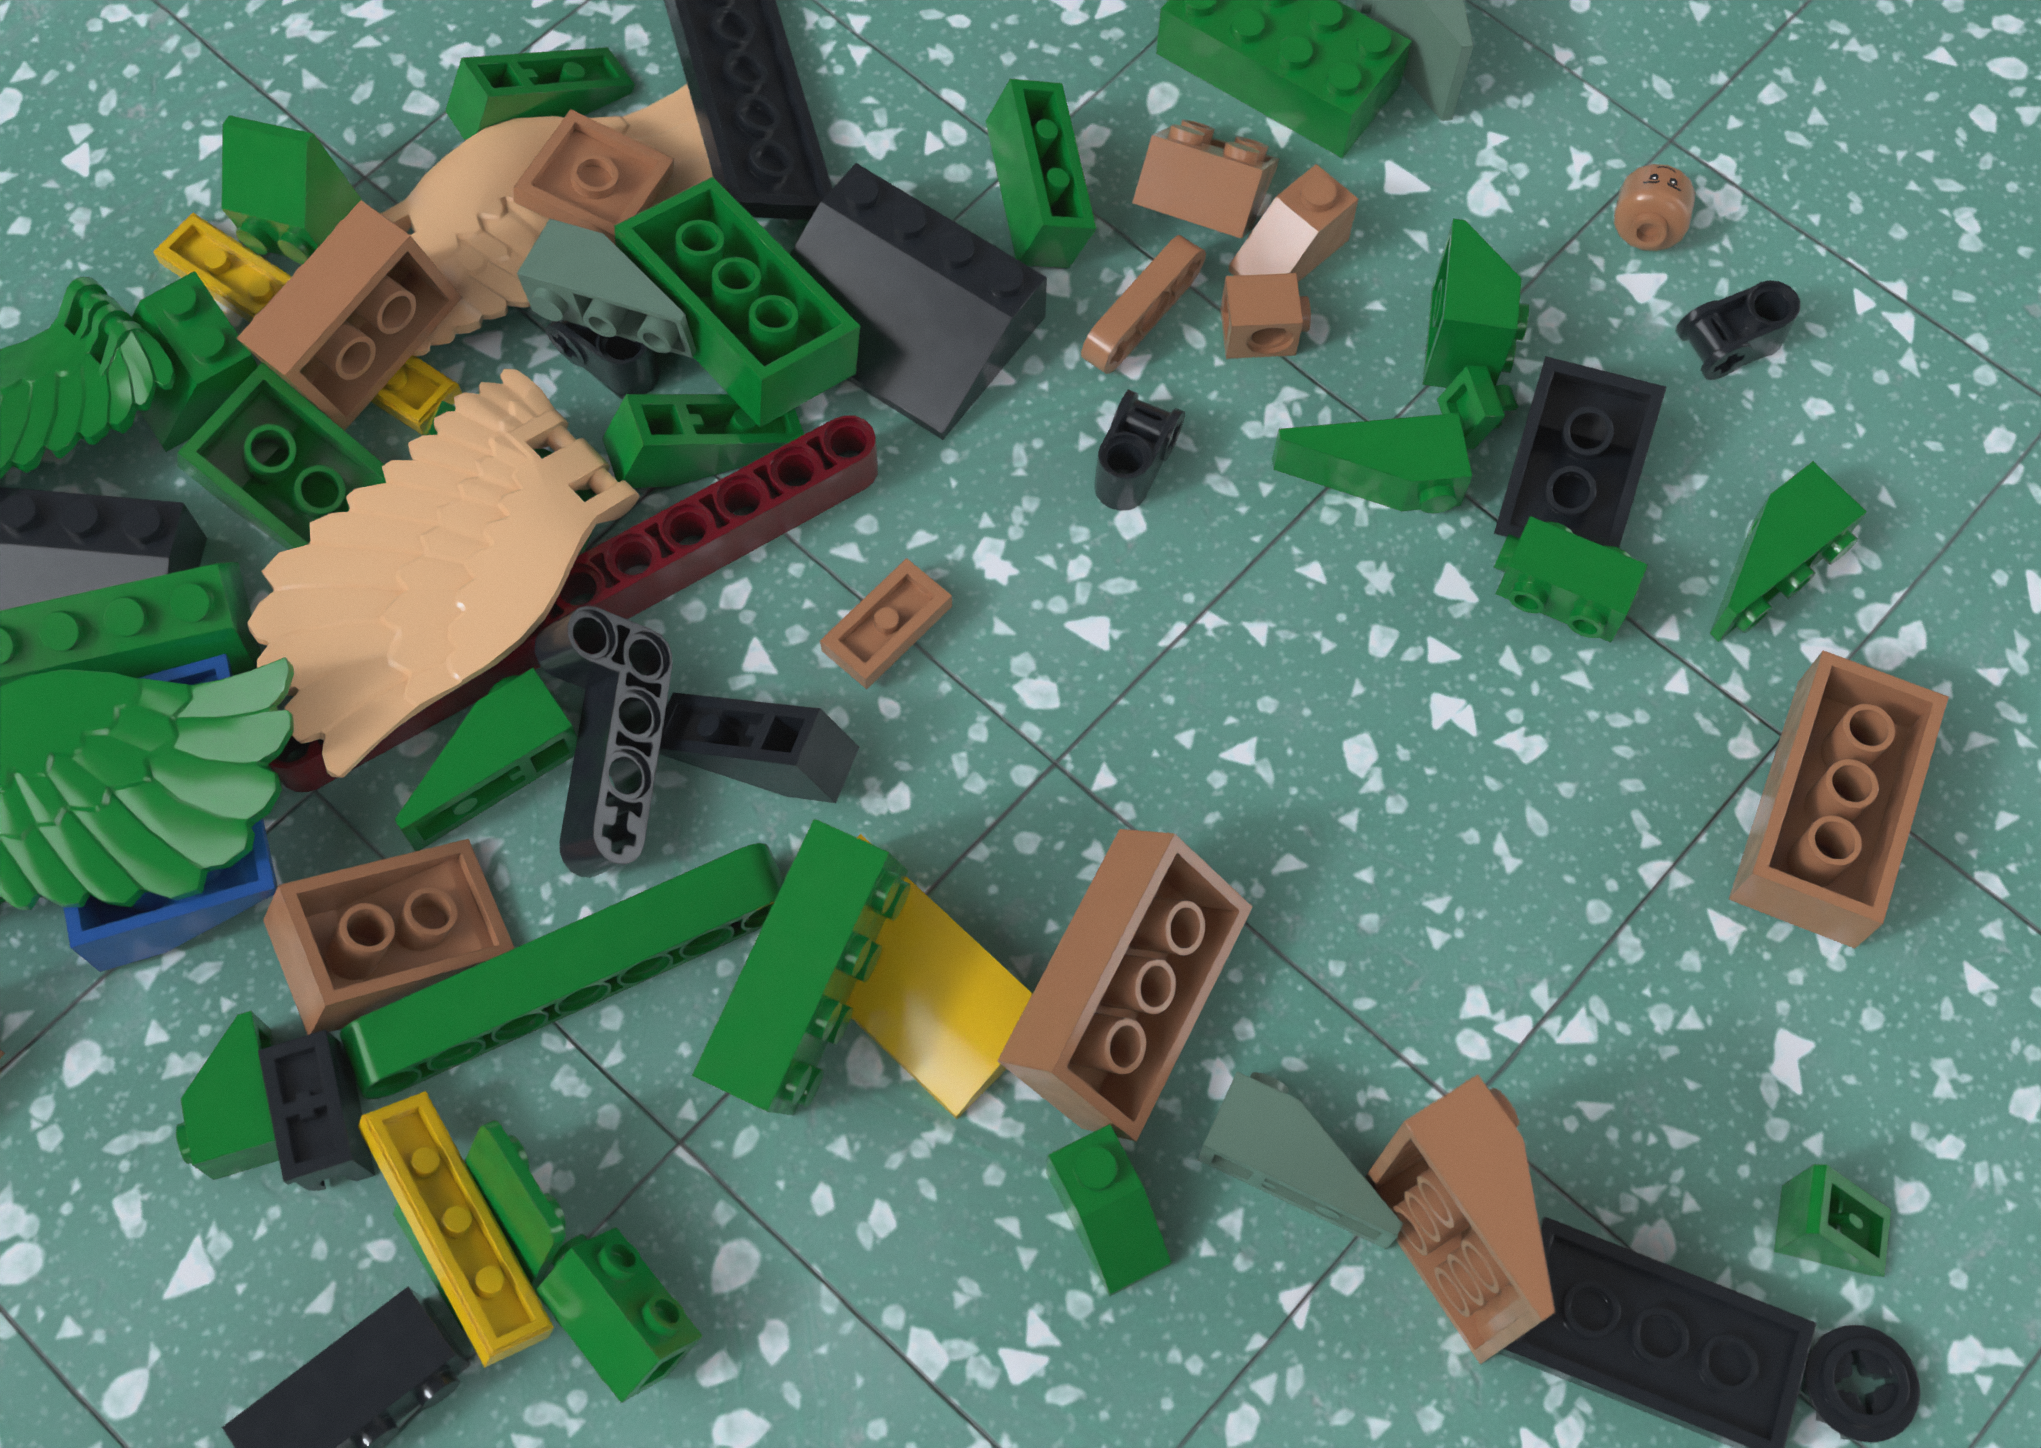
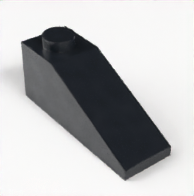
[659,692,860,803]

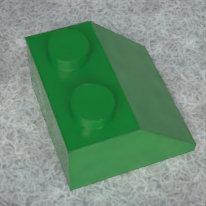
[221,115,364,265]
[1422,218,1529,388]
[132,271,258,452]

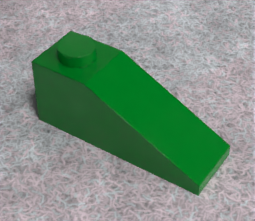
[445,47,635,141]
[602,394,804,488]
[1272,413,1472,514]
[394,668,577,851]

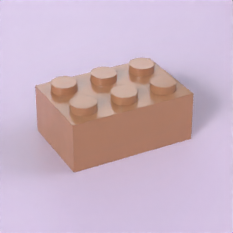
[237,200,463,431]

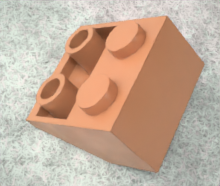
[1132,119,1279,239]

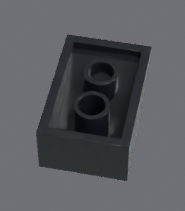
[1494,356,1667,548]

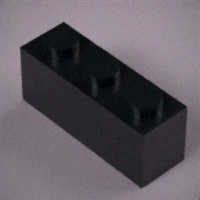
[222,1286,471,1448]

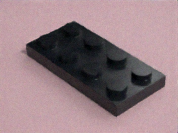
[1498,1216,1817,1448]

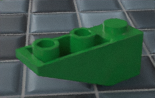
[1710,461,1867,642]

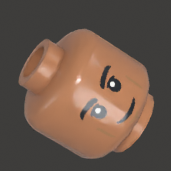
[1614,164,1695,251]

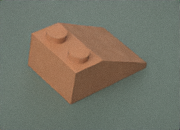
[263,838,515,1035]

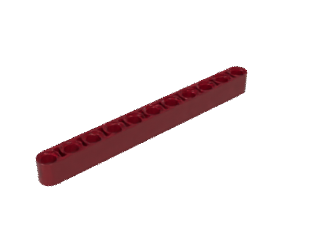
[268,415,878,792]

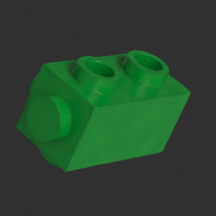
[1493,516,1648,643]
[535,1227,703,1403]

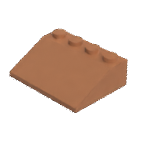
[1364,1074,1555,1364]

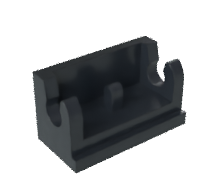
[258,1029,375,1191]

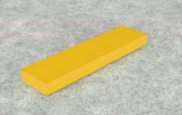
[358,1091,554,1367]

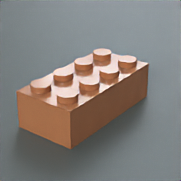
[1729,650,1949,949]
[997,829,1253,1142]

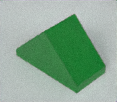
[1774,1164,1891,1277]

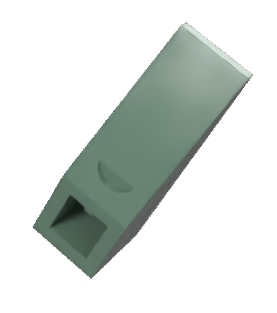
[517,219,696,358]

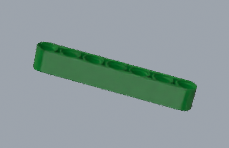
[339,843,784,1100]

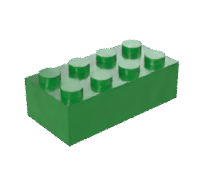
[1156,0,1412,158]
[614,177,860,427]
[692,819,911,1116]

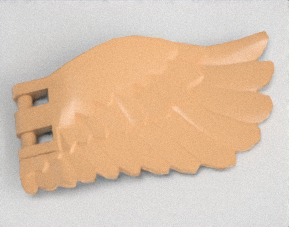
[381,84,713,356]
[247,369,639,778]

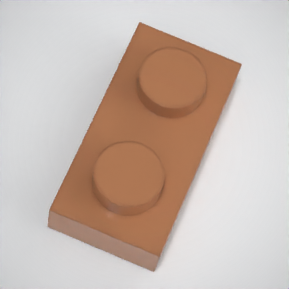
[820,558,952,689]

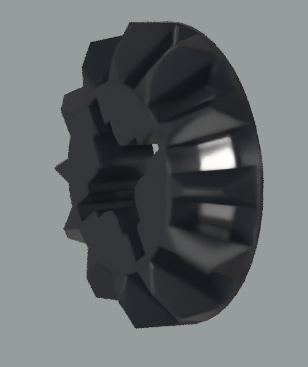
[1802,1325,1920,1444]

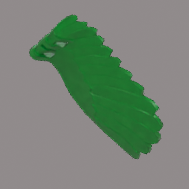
[0,276,176,479]
[0,657,294,910]

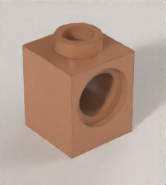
[1220,273,1311,359]

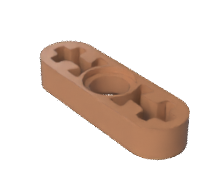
[1081,235,1206,374]

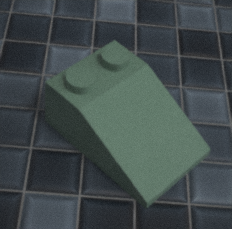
[1355,0,1474,121]

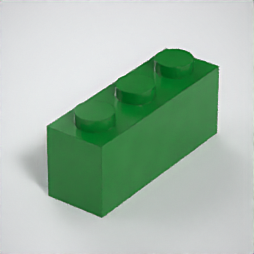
[985,78,1096,268]

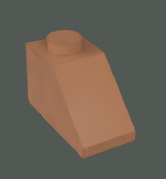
[1228,164,1359,282]

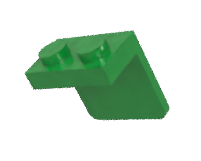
[393,1120,566,1331]

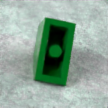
[176,1011,279,1180]
[1046,1124,1172,1296]

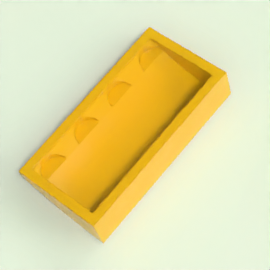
[846,834,1033,1119]

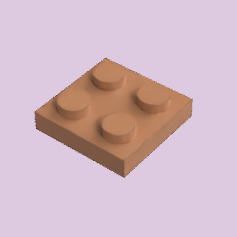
[514,109,674,245]

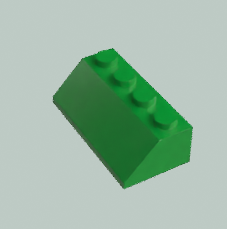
[0,562,262,686]

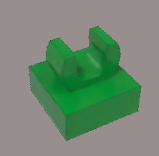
[1437,365,1519,449]

